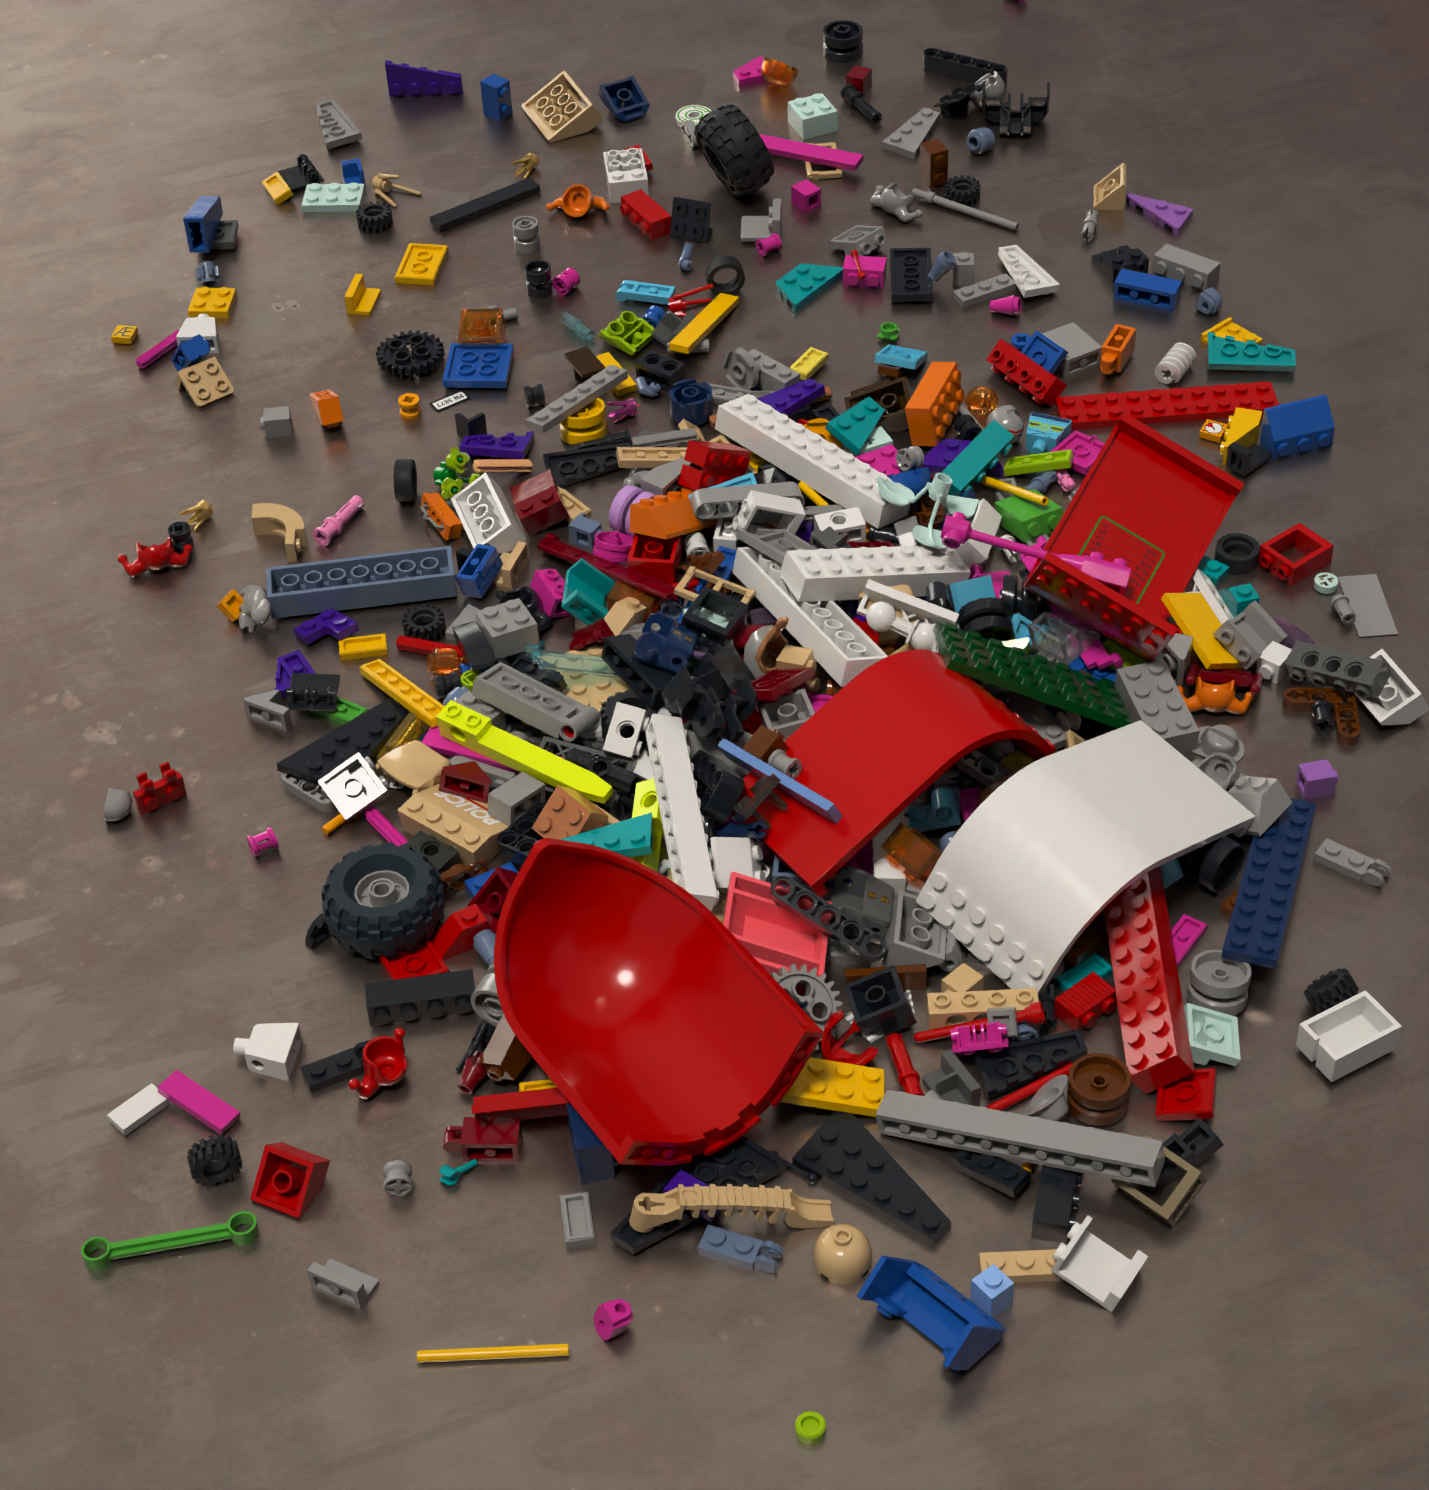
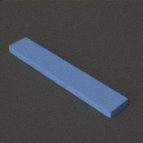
[717,739,842,824]

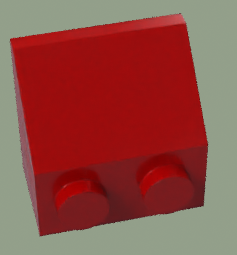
[250,1142,330,1218]

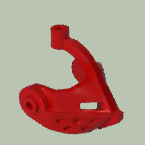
[821,1010,879,1066]

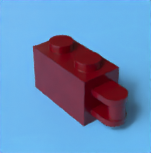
[443,1116,523,1162]

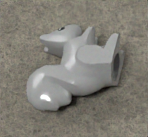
[239,585,271,633]

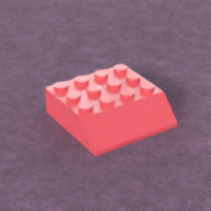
[723,871,832,997]

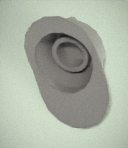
[1192,724,1244,763]
[1022,1074,1069,1122]

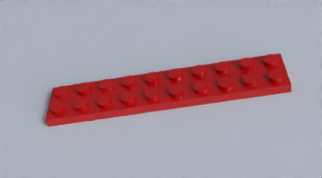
[1055,381,1279,430]

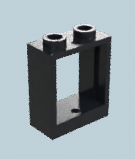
[681,586,749,648]

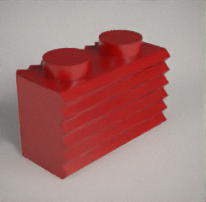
[1055,971,1117,1030]

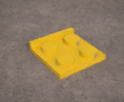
[1201,317,1263,345]

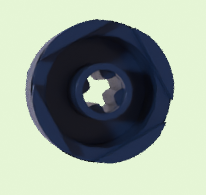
[669,379,713,425]

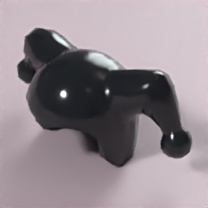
[496,586,552,633]

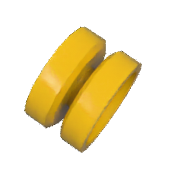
[559,398,608,445]

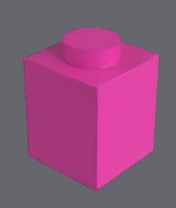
[791,179,821,213]

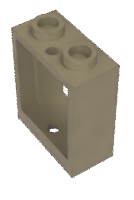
[1111,1134,1207,1227]

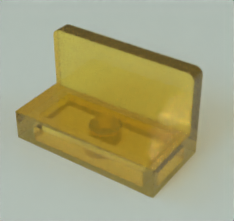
[376,713,425,760]

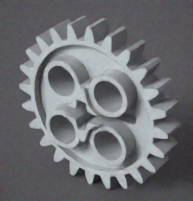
[770,964,843,1052]

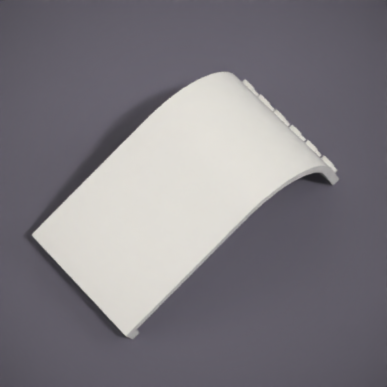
[916,720,1255,999]

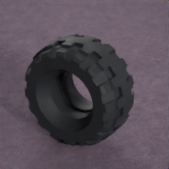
[694,104,775,197]

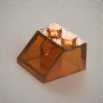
[457,308,506,343]
[881,822,943,883]

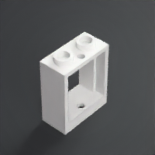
[732,490,805,541]

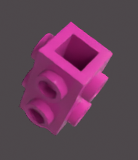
[530,569,570,618]

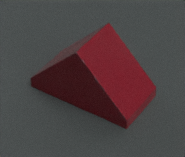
[439,761,491,804]

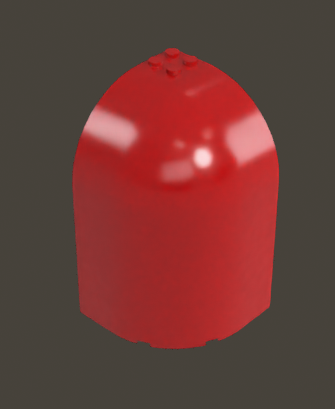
[494,838,824,1166]

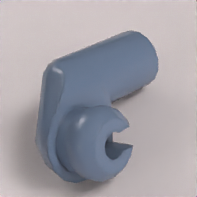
[635,376,661,398]

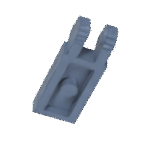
[697,1225,784,1273]

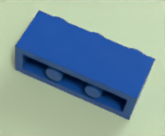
[1113,269,1182,312]

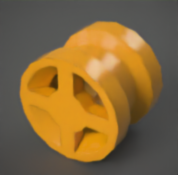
[398,393,421,420]

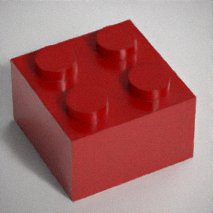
[627,533,682,584]

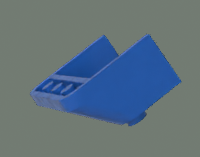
[857,1255,1006,1372]

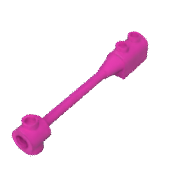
[940,512,1131,595]

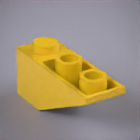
[1219,407,1263,465]

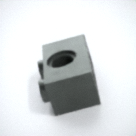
[404,831,460,885]

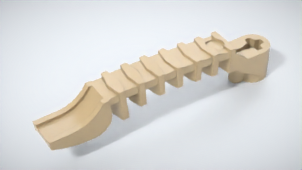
[629,1184,834,1232]

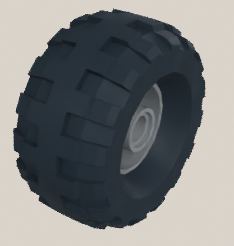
[321,843,445,959]

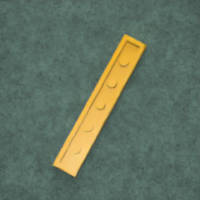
[669,293,739,354]
[359,659,445,728]

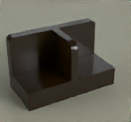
[565,346,605,381]

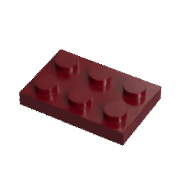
[731,667,815,704]

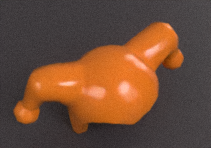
[546,184,610,217]
[1177,677,1255,715]

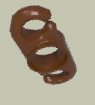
[440,859,489,891]

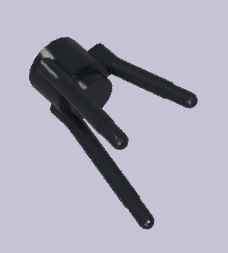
[456,1023,497,1082]

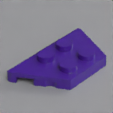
[922,439,1003,477]

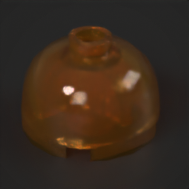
[761,57,799,90]

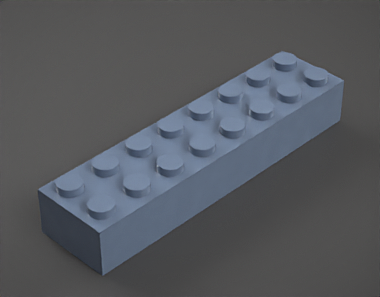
[266,546,457,619]

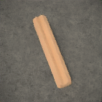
[472,459,533,473]

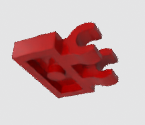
[133,761,187,815]

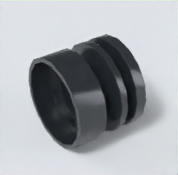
[1177,837,1246,893]

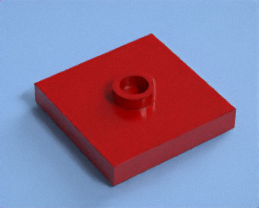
[1155,1068,1217,1121]

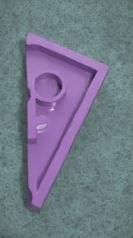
[1126,193,1193,235]

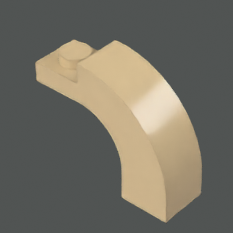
[251,503,307,562]

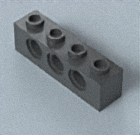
[1284,640,1391,699]

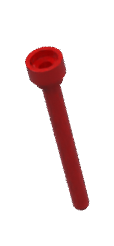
[914,1001,1046,1043]

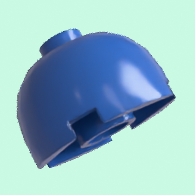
[887,467,931,504]

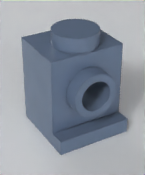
[568,513,603,551]

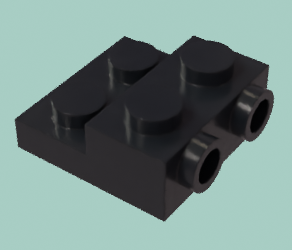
[1091,245,1149,283]

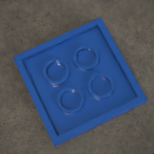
[442,343,514,389]

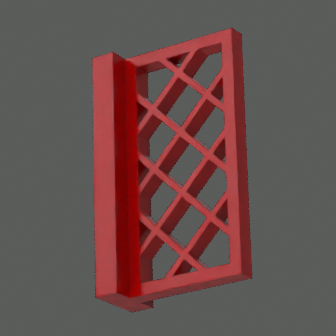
[471,1088,571,1120]

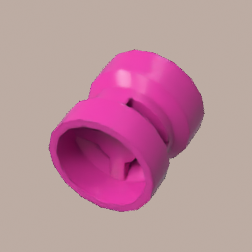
[552,268,581,295]

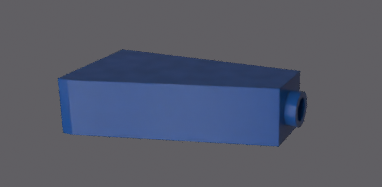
[183,196,223,253]

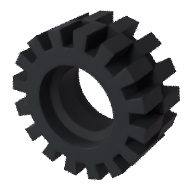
[945,175,980,207]
[356,201,393,234]
[402,604,446,642]
[1304,968,1359,1014]
[187,1135,243,1187]

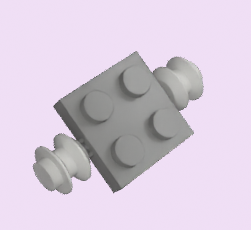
[989,705,1081,761]

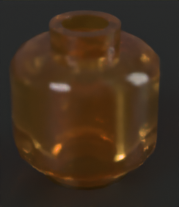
[965,386,999,416]
[426,648,463,677]

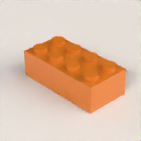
[905,362,965,446]

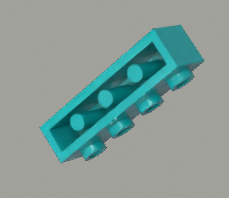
[941,419,1014,496]

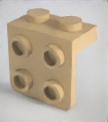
[175,356,234,408]

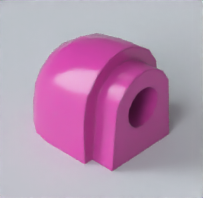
[594,1299,633,1340]

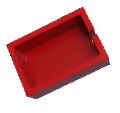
[678,440,751,491]

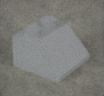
[1228,775,1292,836]

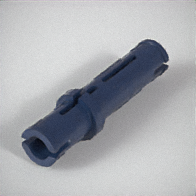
[713,821,766,839]

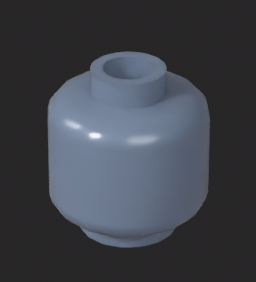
[967,127,995,154]

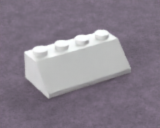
[451,472,526,553]

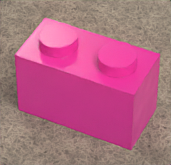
[843,255,887,288]

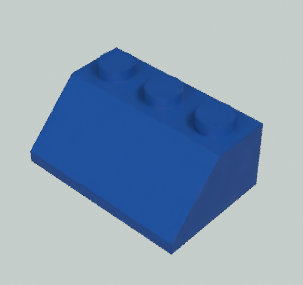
[1260,394,1335,459]

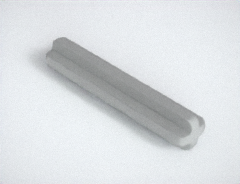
[632,428,697,447]

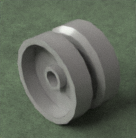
[1187,949,1251,1016]

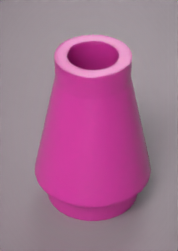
[990,295,1022,316]

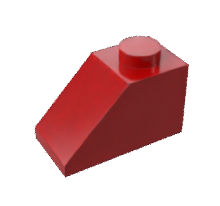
[431,904,488,961]

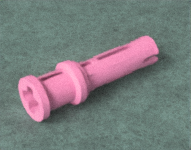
[312,495,365,546]

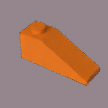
[309,389,344,428]

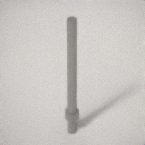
[912,188,1019,231]

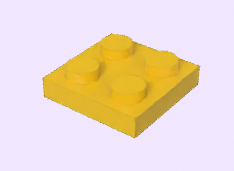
[188,287,237,318]

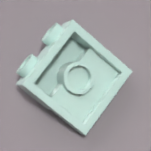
[1184,1003,1241,1066]

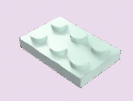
[301,183,365,212]

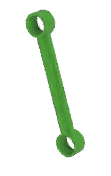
[81,1211,259,1271]

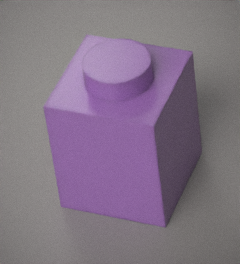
[1296,759,1338,799]

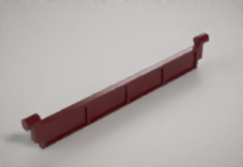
[537,533,697,600]

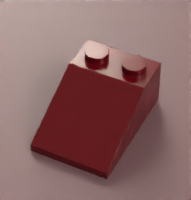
[510,469,570,536]

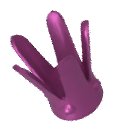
[607,398,640,423]

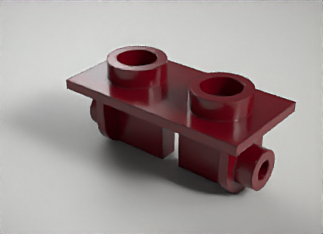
[569,618,615,651]

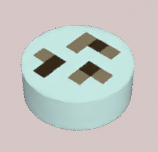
[1314,572,1338,594]

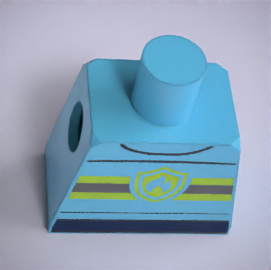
[1025,412,1072,455]

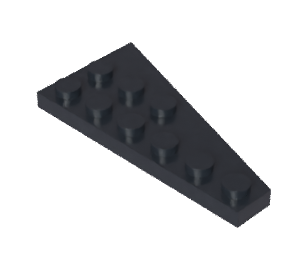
[277,697,410,785]
[792,1111,951,1247]

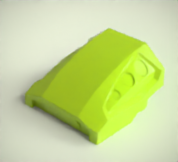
[598,311,655,356]

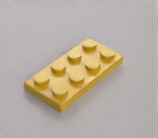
[780,1058,884,1117]

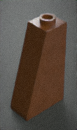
[479,1013,533,1081]

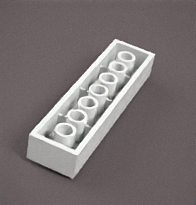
[780,545,971,602]

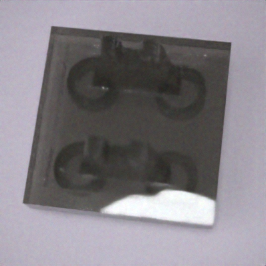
[731,774,788,831]

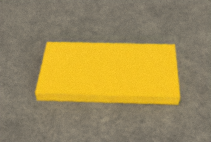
[1161,593,1244,670]

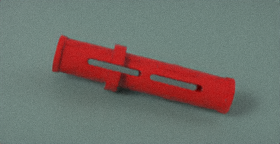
[885,1033,925,1096]

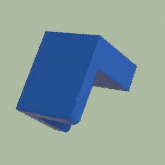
[340,158,366,187]

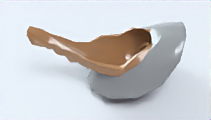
[743,616,789,679]

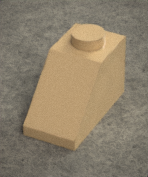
[604,597,647,636]

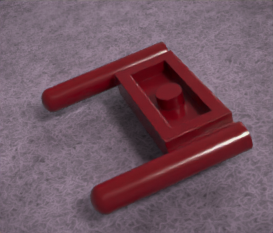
[1186,664,1263,694]

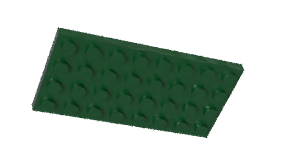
[933,622,1133,729]

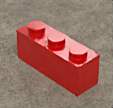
[620,189,671,240]

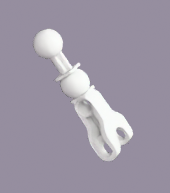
[866,601,990,684]

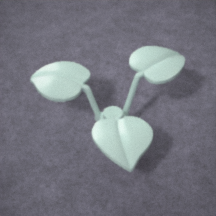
[877,473,979,550]

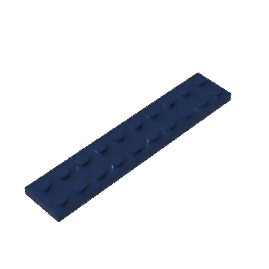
[1221,798,1316,969]

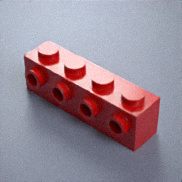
[986,339,1067,406]

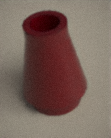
[457,1051,487,1094]

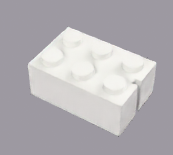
[1296,990,1402,1082]

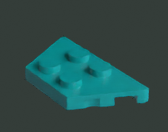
[776,263,843,311]

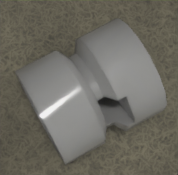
[512,216,540,254]

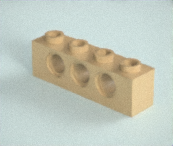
[926,988,1039,1031]

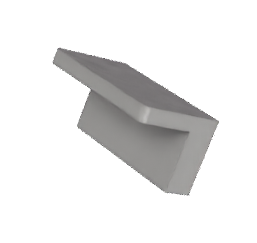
[307,1259,379,1309]

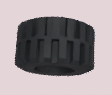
[600,690,661,751]

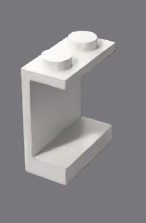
[1051,1215,1148,1312]

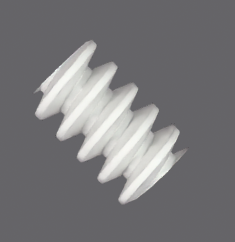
[1155,342,1197,384]

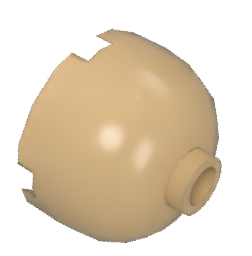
[813,1223,872,1285]

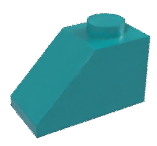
[1218,583,1260,617]

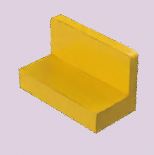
[344,274,381,315]

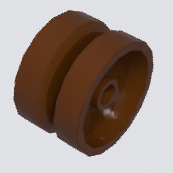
[1067,1053,1131,1127]

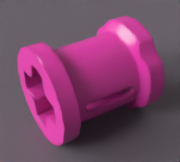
[756,233,782,257]
[246,827,279,858]

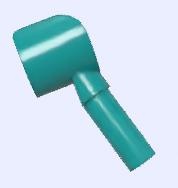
[439,1159,478,1186]

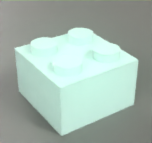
[787,93,838,140]

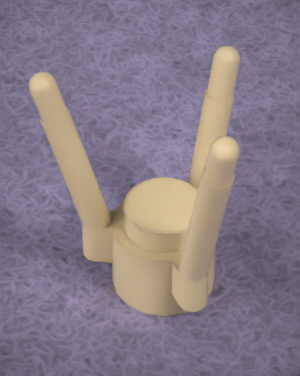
[372,173,421,208]

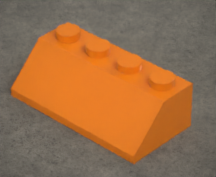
[629,487,718,540]

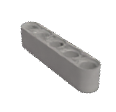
[690,482,805,519]

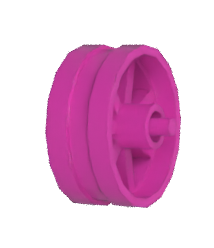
[592,531,633,562]

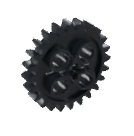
[376,330,445,378]

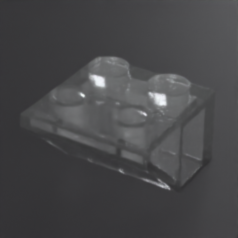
[1027,612,1101,665]

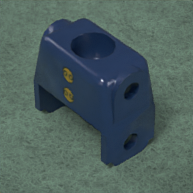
[634,611,698,675]

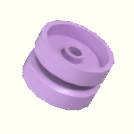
[608,485,656,538]

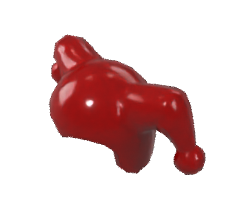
[118,537,193,577]
[348,1028,407,1100]

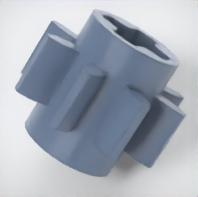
[195,261,221,286]

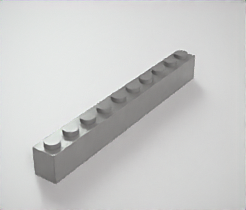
[875,1090,1165,1187]

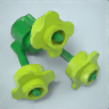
[433,447,484,500]

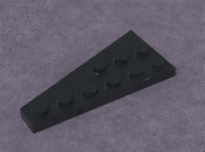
[610,1136,787,1255]

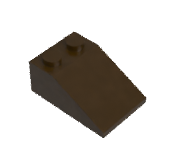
[844,377,914,432]

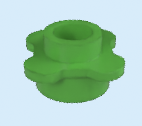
[877,322,900,341]

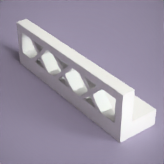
[1183,568,1234,624]
[857,579,959,626]

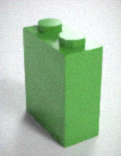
[994,489,1063,542]

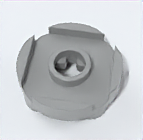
[722,347,761,390]

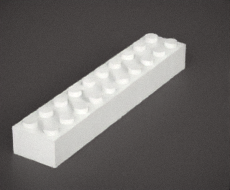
[715,394,910,529]
[732,547,888,687]

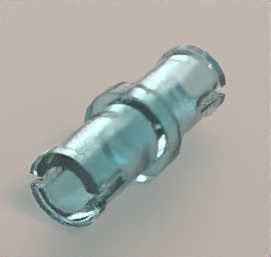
[560,311,596,343]

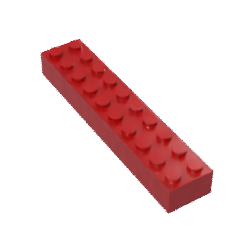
[1104,866,1194,1094]

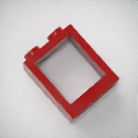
[1258,523,1334,586]

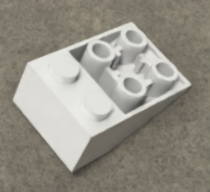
[603,148,649,203]

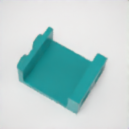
[561,558,617,626]

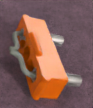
[420,492,464,541]

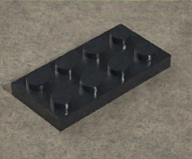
[890,248,933,303]

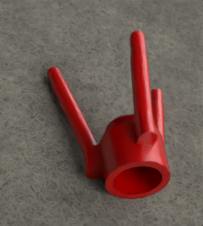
[669,284,714,317]

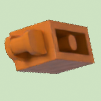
[1100,324,1136,375]

